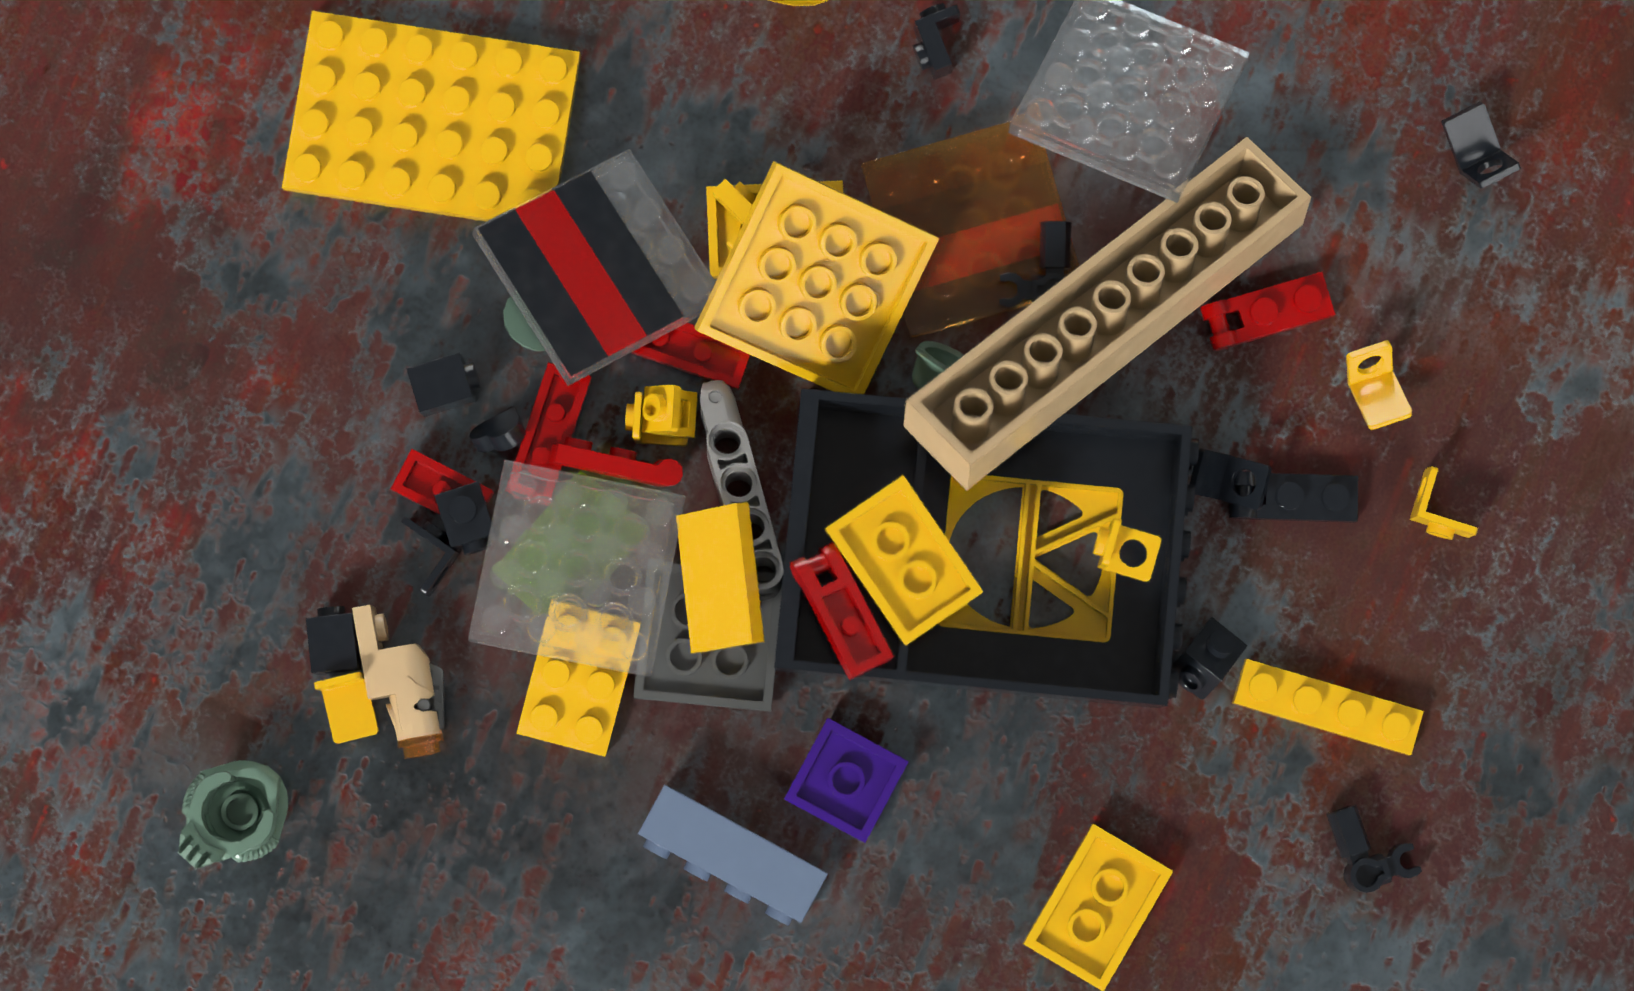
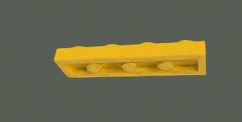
[1232,659,1424,756]

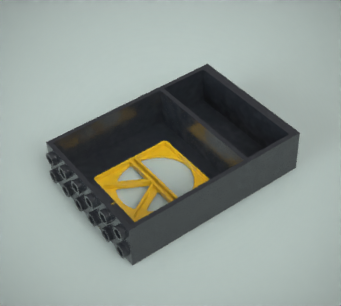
[774,388,1199,708]

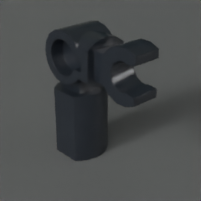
[999,221,1072,308]
[1326,804,1422,893]

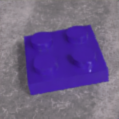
[784,718,909,843]

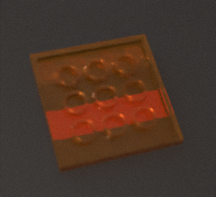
[860,114,1079,340]

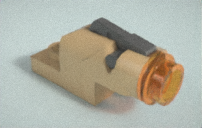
[352,605,444,759]

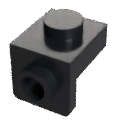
[913,3,960,80]
[434,481,499,555]
[1171,617,1248,700]

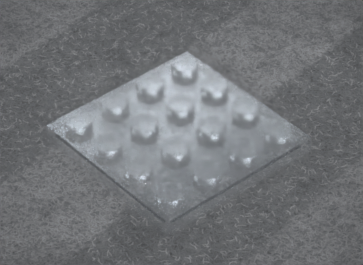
[1009,0,1250,203]
[468,460,686,677]

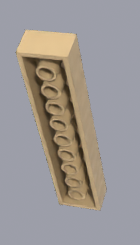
[903,137,1311,490]

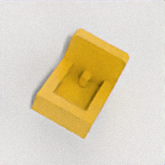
[712,179,756,251]
[641,385,698,438]

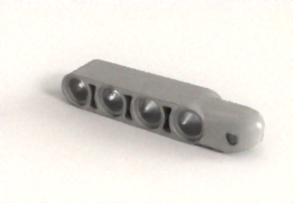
[700,380,783,600]

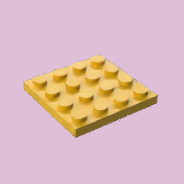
[694,161,939,394]

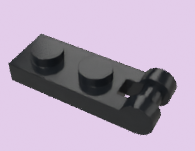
[1229,471,1358,523]

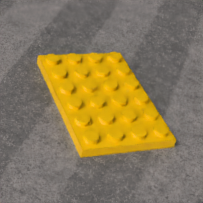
[282,11,581,222]

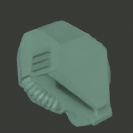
[178,760,288,869]

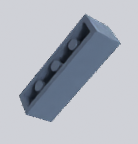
[638,785,828,926]

